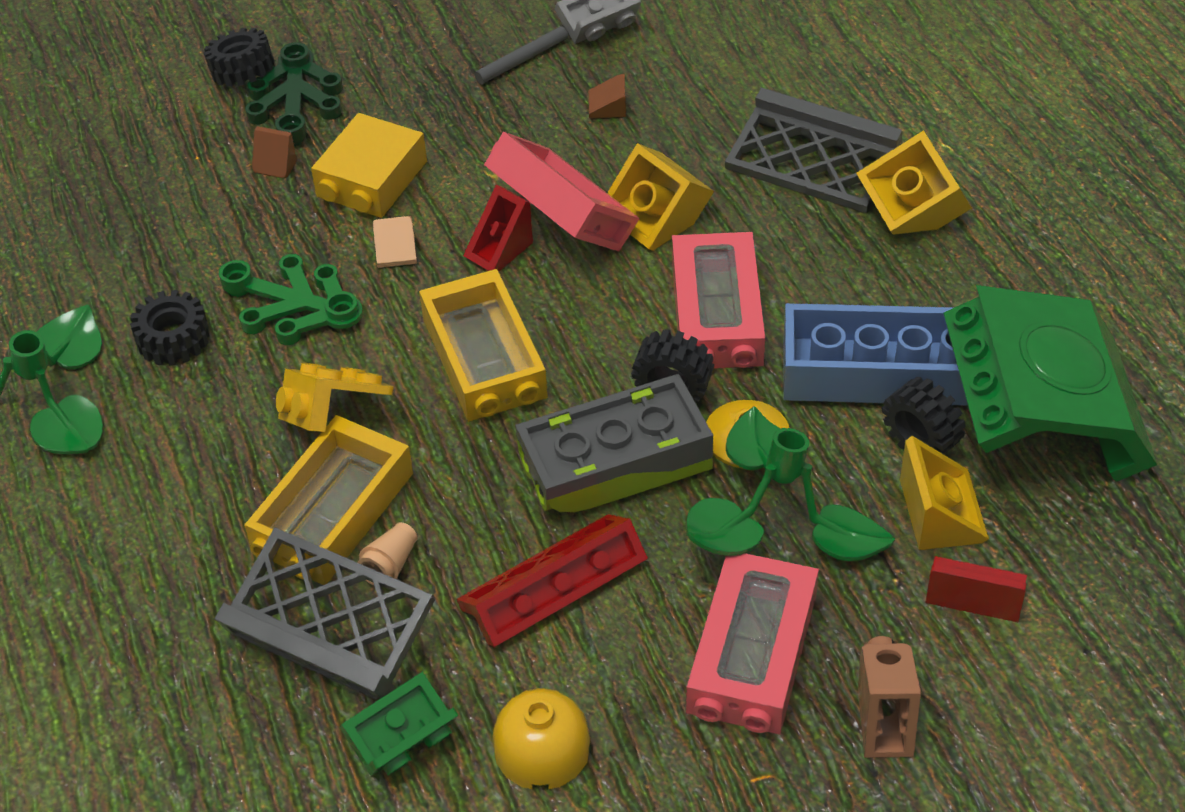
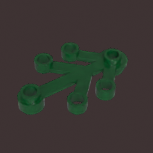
[245,42,343,146]

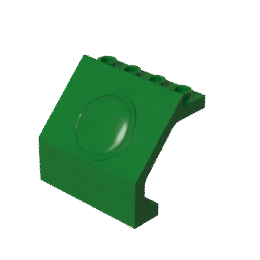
[943,285,1158,482]

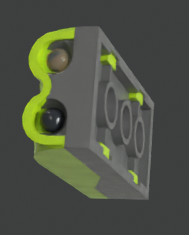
[515,374,713,512]

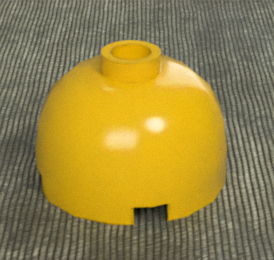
[492,688,590,789]

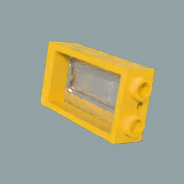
[419,269,548,422]
[244,415,413,585]

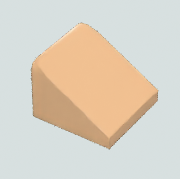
[373,216,417,268]

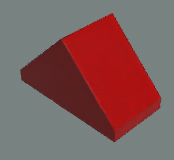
[463,185,533,272]

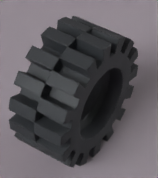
[204,28,275,87]
[130,290,210,366]
[631,330,714,403]
[882,377,966,454]

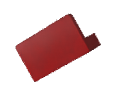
[925,556,1027,622]

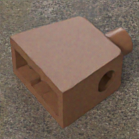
[858,636,921,758]

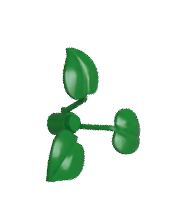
[0,304,103,454]
[686,406,895,561]

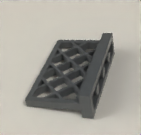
[725,87,903,213]
[214,527,436,701]

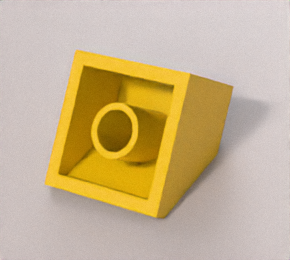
[856,130,972,235]
[607,143,714,250]

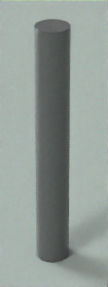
[474,26,568,85]

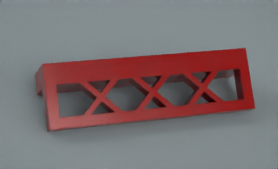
[456,514,648,647]

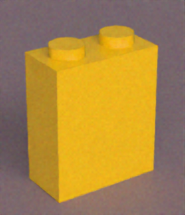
[311,113,427,218]

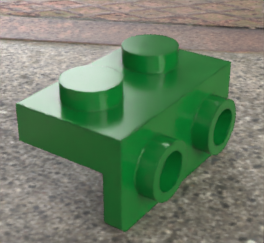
[339,672,459,777]

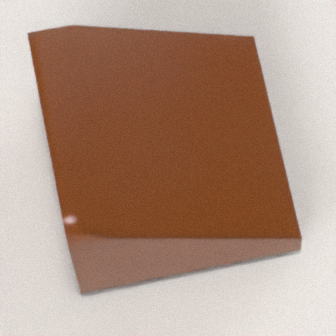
[589,74,626,118]
[252,126,297,178]

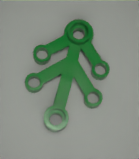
[219,254,363,345]

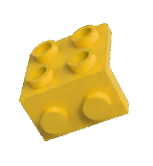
[276,363,394,432]

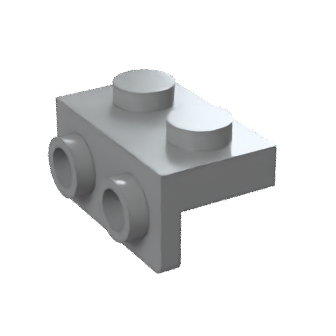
[554,0,642,44]

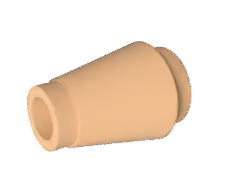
[357,522,418,585]

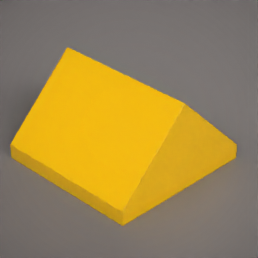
[900,436,989,550]

